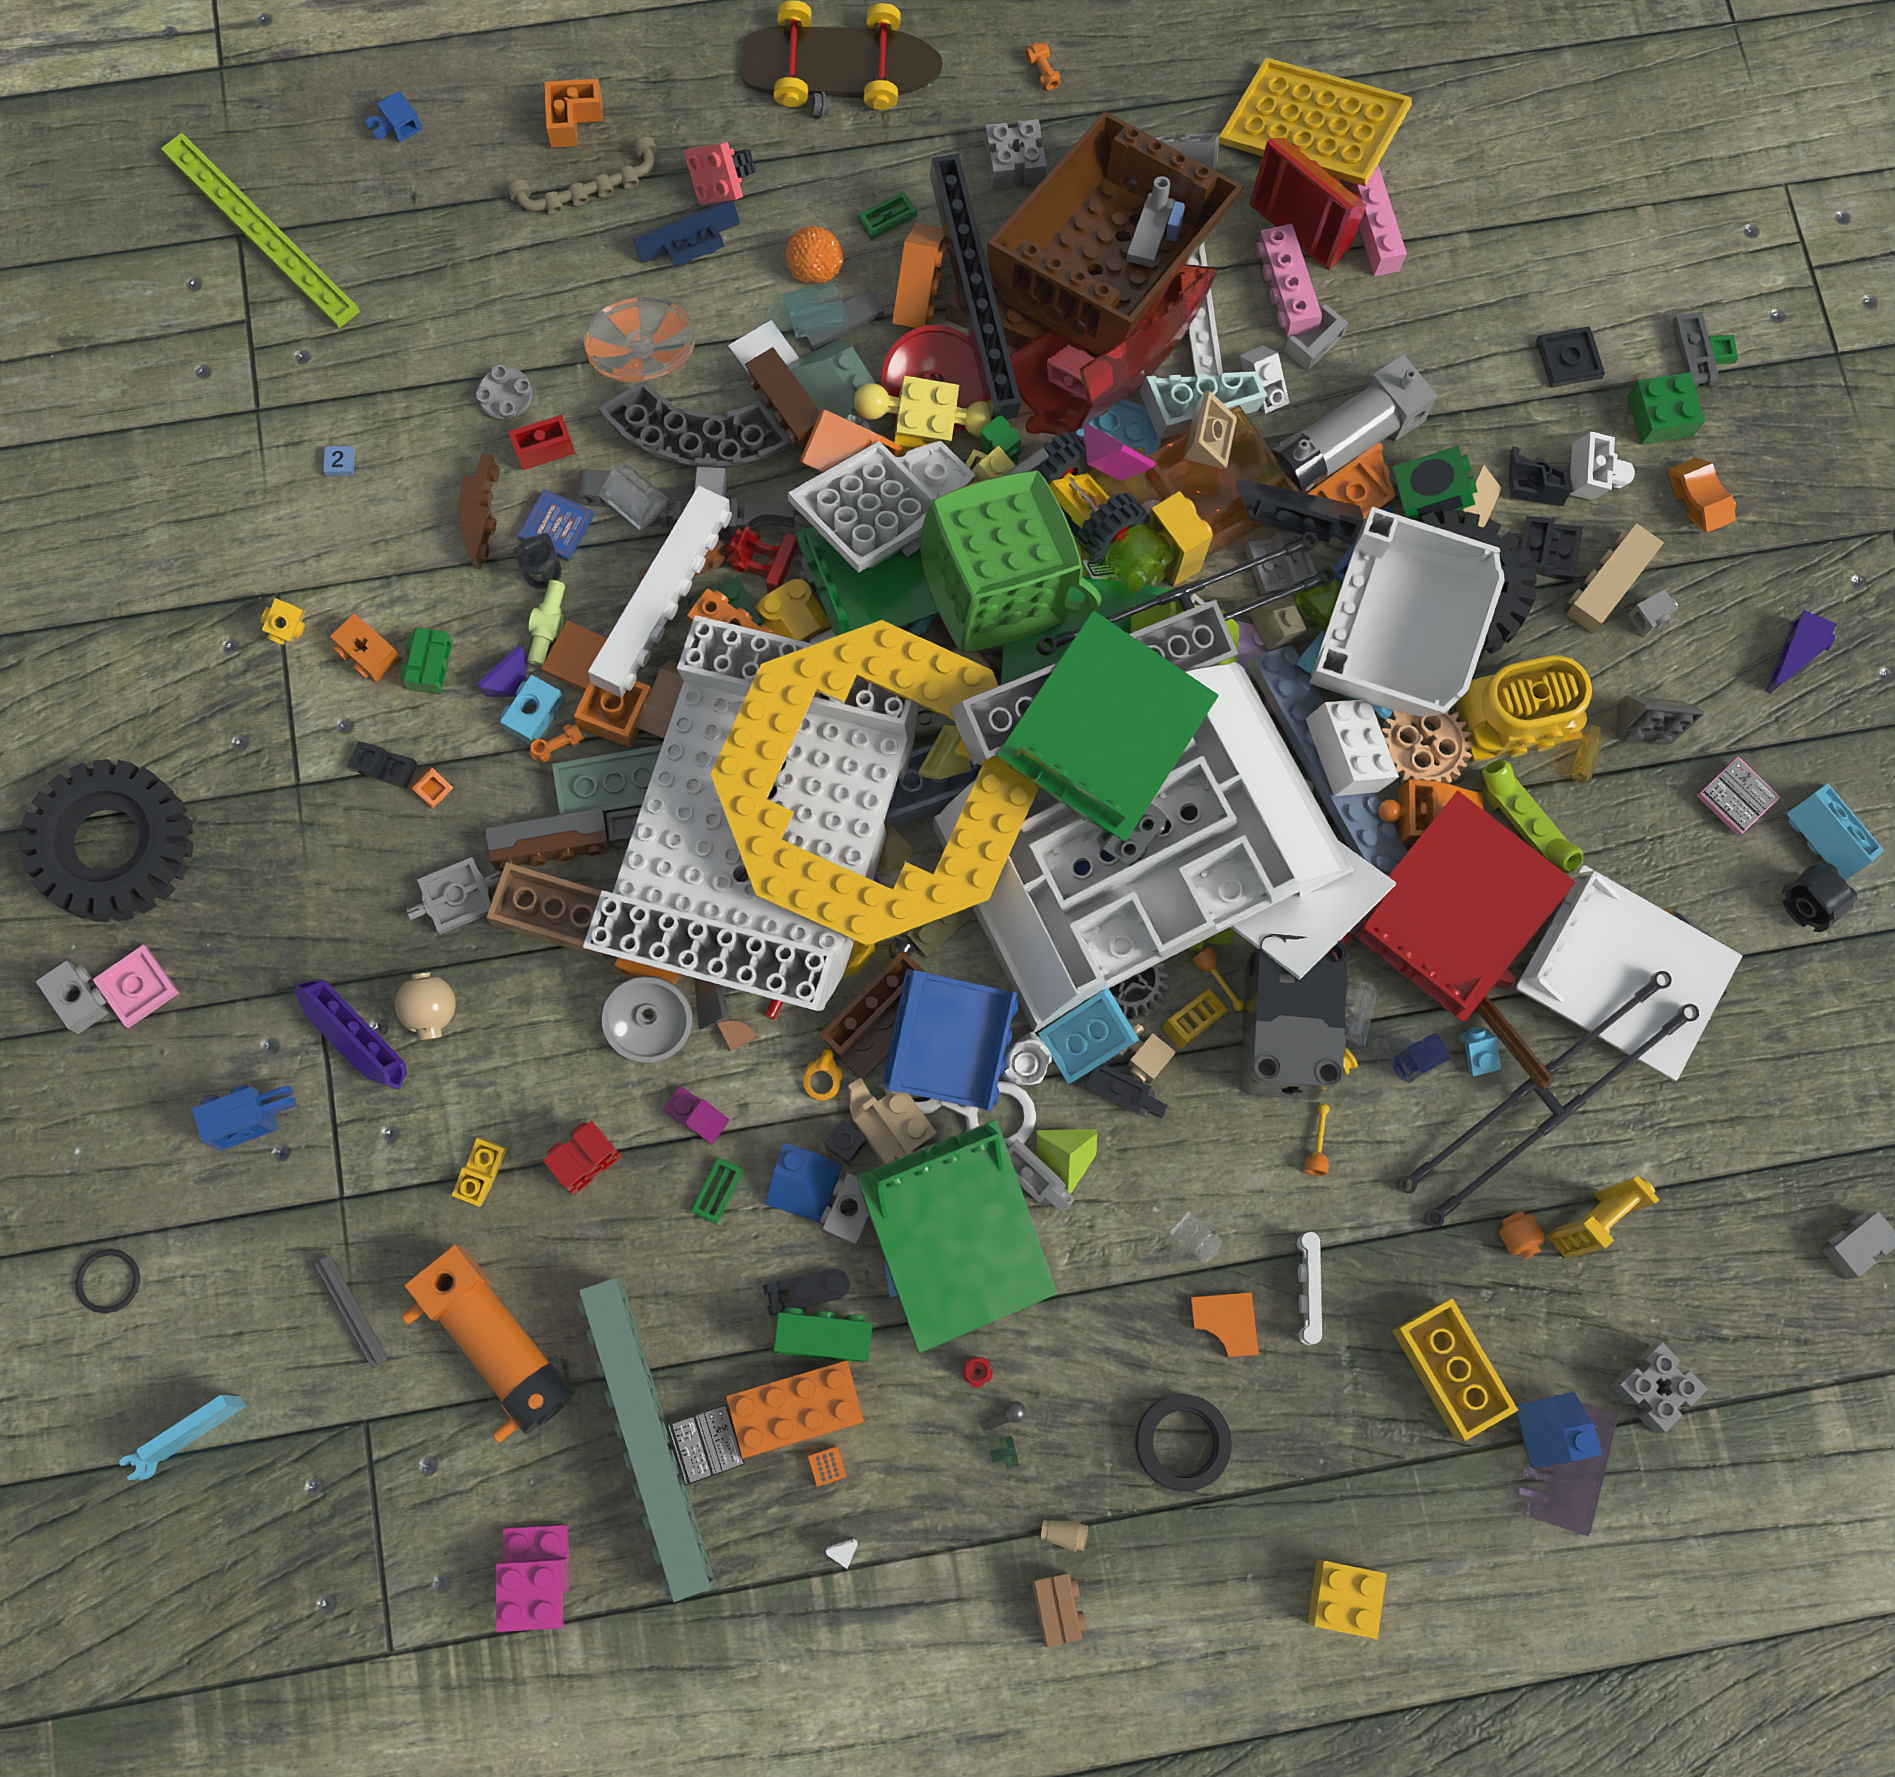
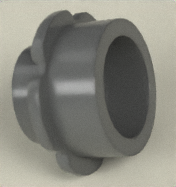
[811,91,830,119]

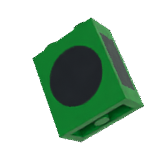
[1393,445,1478,522]

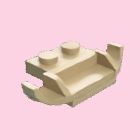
[848,1078,937,1164]

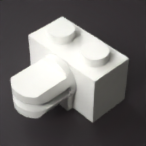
[1569,432,1635,500]

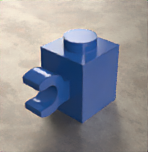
[365,91,422,142]

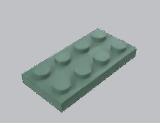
[552,745,662,815]

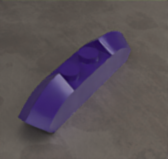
[294,979,407,1090]

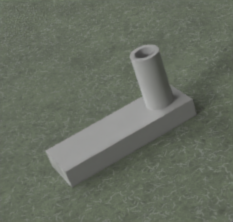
[1126,176,1175,268]

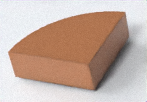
[718,1021,758,1051]

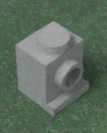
[1628,589,1678,638]

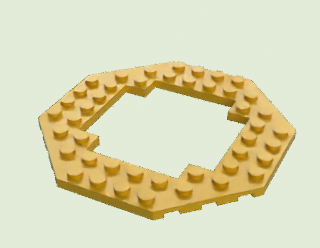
[710,620,1038,946]

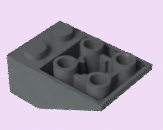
[1616,695,1704,745]

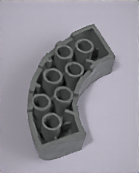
[598,379,791,468]

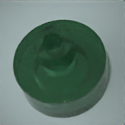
[989,1435,1019,1469]

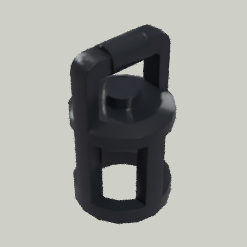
[513,533,562,589]

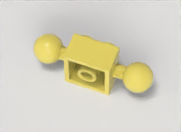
[854,376,991,446]

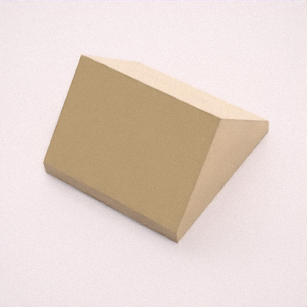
[1184,391,1237,469]
[1438,465,1502,528]

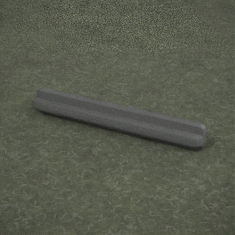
[315,1256,387,1367]

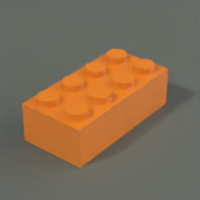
[726,1361,865,1459]

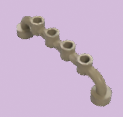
[507,137,657,215]

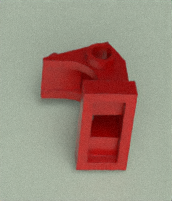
[725,526,798,593]

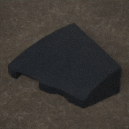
[1509,446,1572,506]

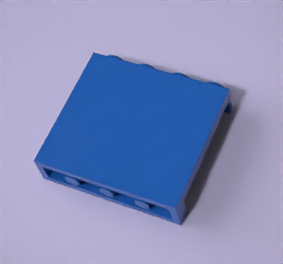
[881,969,1018,1112]

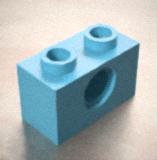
[500,675,565,745]

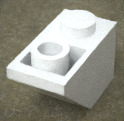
[1239,345,1289,414]

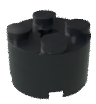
[1782,863,1858,932]

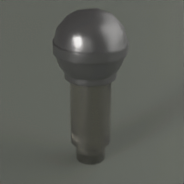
[980,1401,1026,1431]

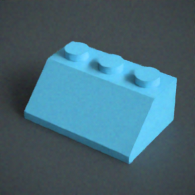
[1786,783,1884,880]

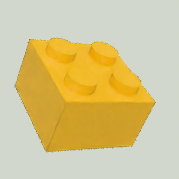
[1307,1559,1387,1640]

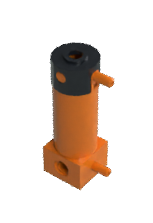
[401,1245,575,1443]

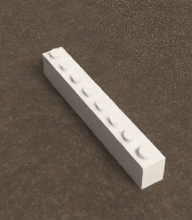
[588,486,732,698]

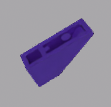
[1766,610,1836,694]

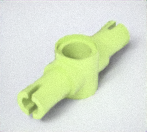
[527,580,566,667]

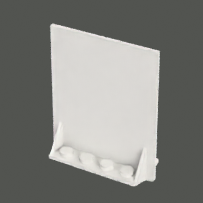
[1230,841,1396,980]
[1516,865,1743,1082]

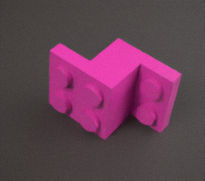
[496,1525,569,1632]

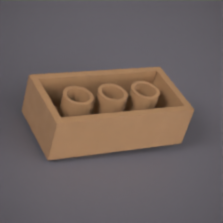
[486,862,605,959]

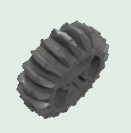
[1093,962,1169,1020]

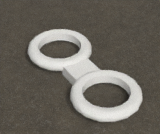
[885,1081,1036,1148]

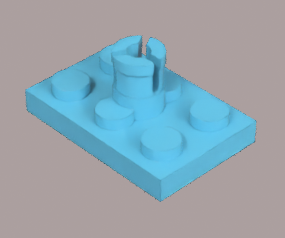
[1038,988,1139,1084]

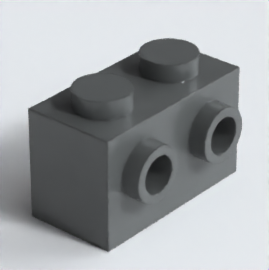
[1097,803,1168,866]

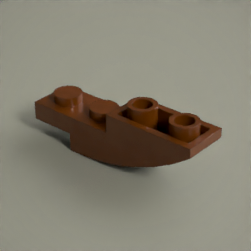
[459,453,500,570]

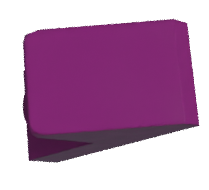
[663,1086,730,1145]

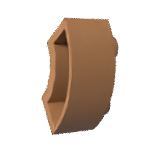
[637,660,684,738]

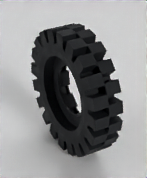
[1419,510,1537,658]
[19,759,194,922]

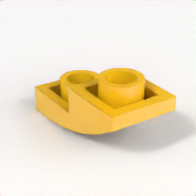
[452,1137,507,1207]

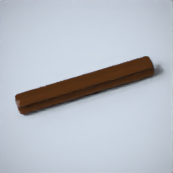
[1475,996,1553,1089]

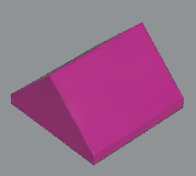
[1083,423,1156,481]

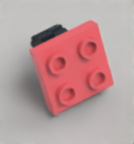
[683,142,756,205]

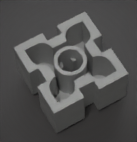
[985,119,1047,190]
[1609,1342,1708,1433]

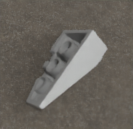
[1156,133,1220,171]

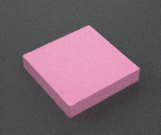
[93,944,179,1028]

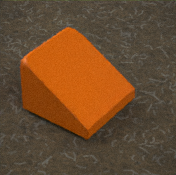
[409,767,453,808]

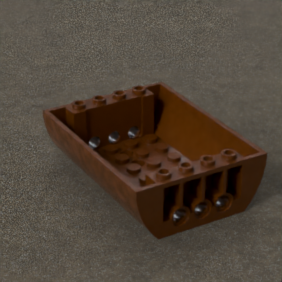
[987,111,1244,355]

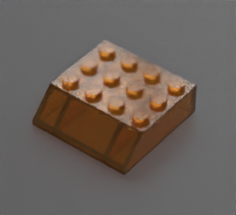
[1143,405,1300,558]

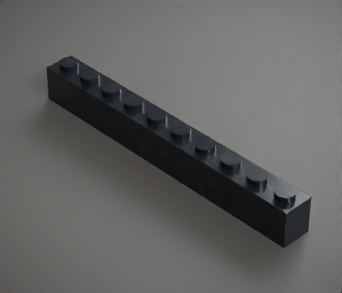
[930,153,1021,421]

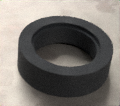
[1135,1394,1232,1491]

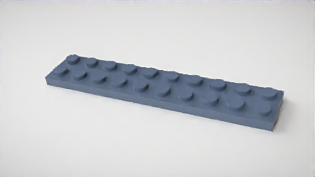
[1246,645,1408,876]

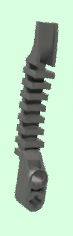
[576,469,795,536]

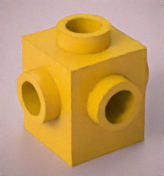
[260,598,306,645]

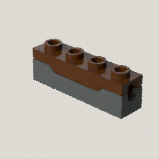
[485,808,611,871]

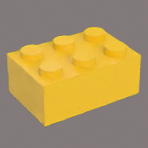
[1142,491,1213,587]

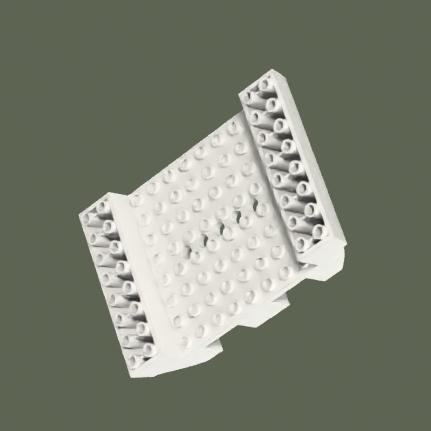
[583,615,919,1011]
[933,662,1354,1033]

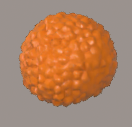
[785,226,844,284]

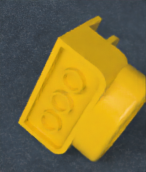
[1455,655,1592,763]

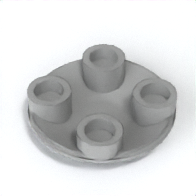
[476,365,533,420]

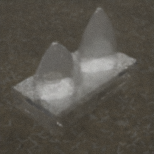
[1345,981,1378,1048]

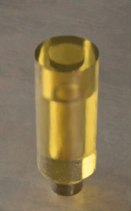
[1570,725,1603,783]

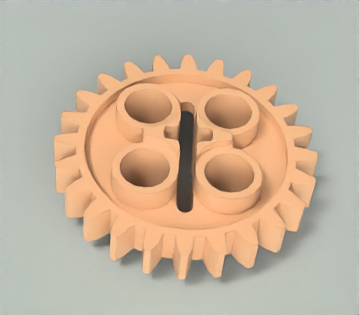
[1381,709,1473,784]

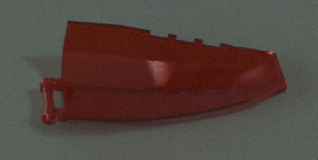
[1010,264,1216,437]

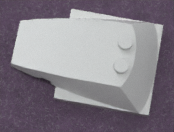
[788,441,976,573]

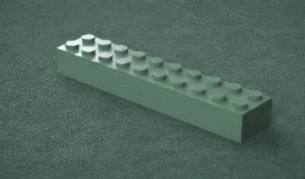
[577,1278,716,1602]

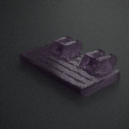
[1519,1395,1619,1537]

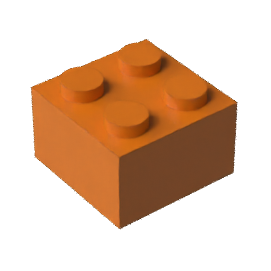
[573,681,651,748]

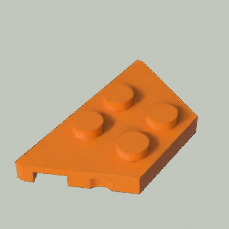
[1307,442,1396,521]

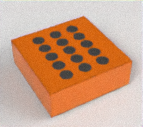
[808,1447,847,1487]

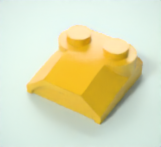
[755,578,832,642]

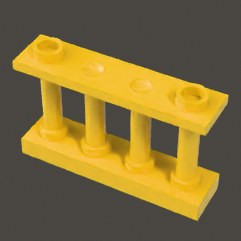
[1546,1175,1660,1259]

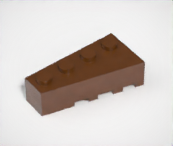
[745,347,821,468]

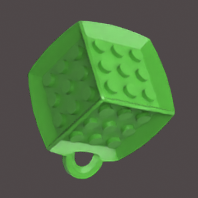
[920,470,1101,652]

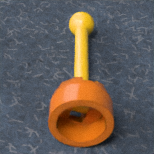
[1191,946,1245,1011]
[1304,1103,1329,1176]

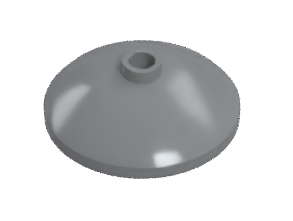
[602,975,692,1063]

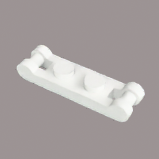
[1296,1232,1322,1346]

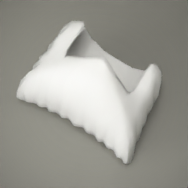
[999,1031,1052,1085]

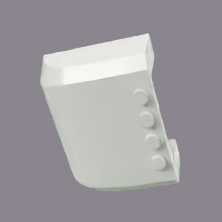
[1309,507,1505,716]

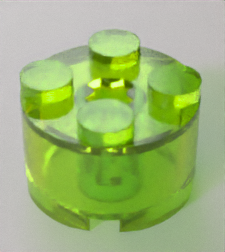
[1106,524,1175,593]

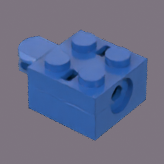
[191,1085,297,1151]

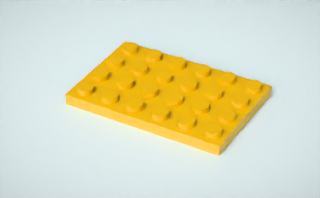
[1219,57,1412,186]

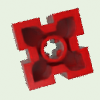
[543,1120,622,1196]

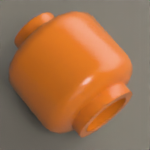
[1499,1211,1545,1259]

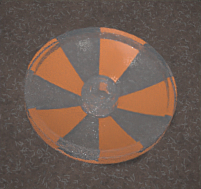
[584,297,695,382]

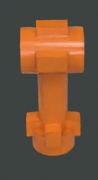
[1025,42,1061,90]
[529,724,584,763]

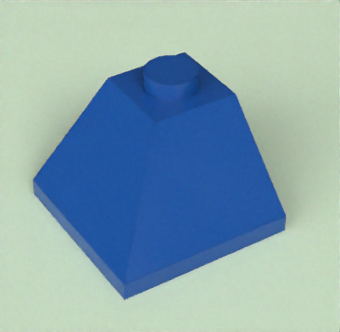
[766,1143,842,1223]
[1515,1392,1602,1468]

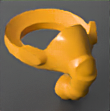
[803,1048,843,1101]

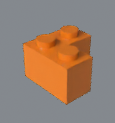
[545,79,604,148]

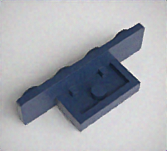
[633,200,740,266]

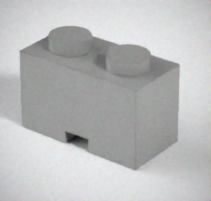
[1822,1211,1895,1279]

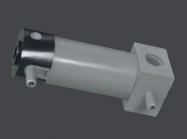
[1267,354,1438,493]

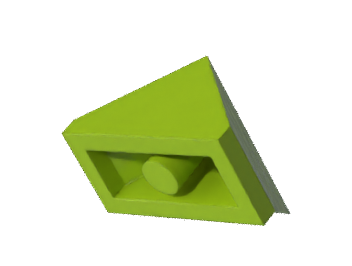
[1036,1129,1097,1194]

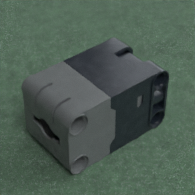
[1240,934,1348,1100]

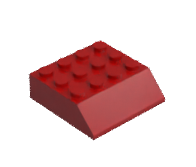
[1249,138,1367,270]

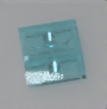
[783,282,849,338]

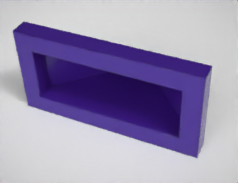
[477,645,528,697]

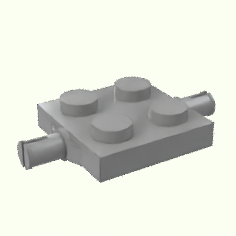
[406,857,502,934]

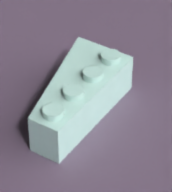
[1139,372,1267,440]

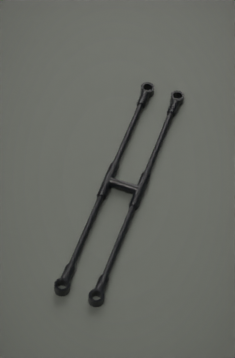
[1036,532,1336,656]
[1397,971,1699,1227]

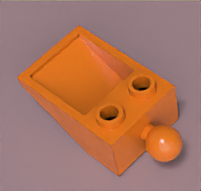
[799,409,903,473]
[1378,779,1484,845]

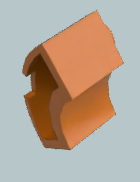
[1668,457,1736,533]

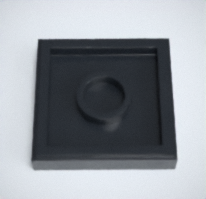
[1536,326,1605,388]

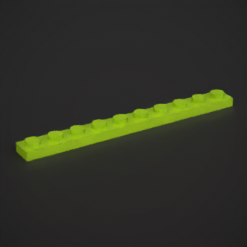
[161,132,360,329]

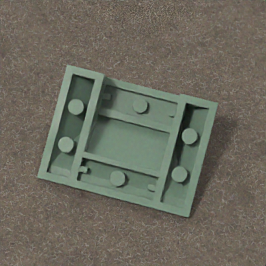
[787,339,894,434]

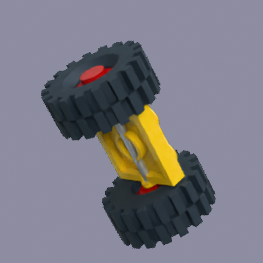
[1031,432,1150,565]

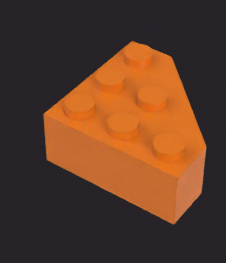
[892,223,949,328]

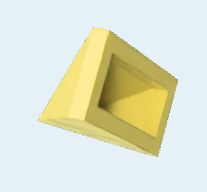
[917,725,971,780]

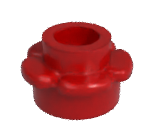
[962,1357,993,1388]

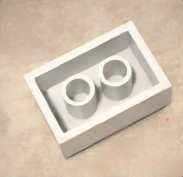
[1305,700,1399,796]

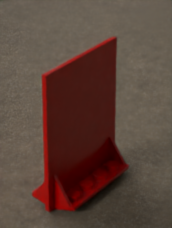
[1349,790,1576,1022]

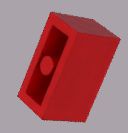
[508,414,576,471]

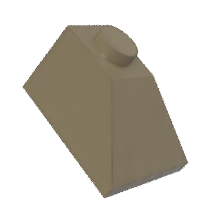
[1244,592,1314,652]

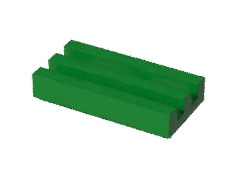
[857,191,917,240]
[690,1156,745,1225]

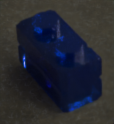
[1393,1033,1451,1083]

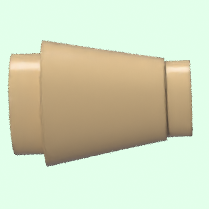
[1041,1520,1088,1553]

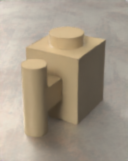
[1117,1022,1176,1084]

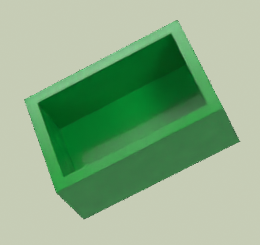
[771,1308,873,1363]

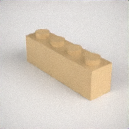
[1566,523,1664,634]

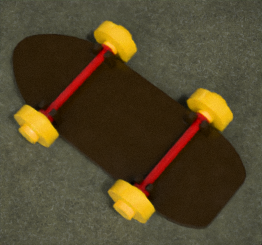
[742,0,943,110]

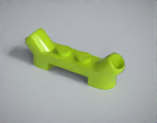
[1482,759,1583,873]

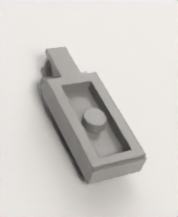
[1007,1139,1075,1213]

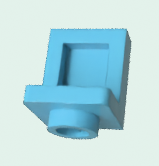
[1458,1027,1501,1077]

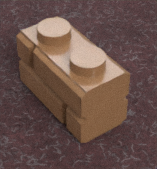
[1031,1572,1087,1647]

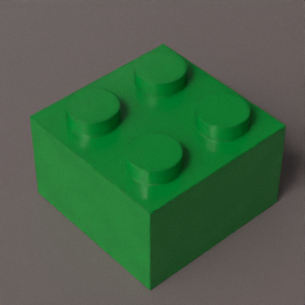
[1627,372,1705,445]

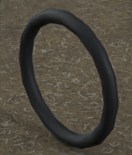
[75,1249,140,1314]

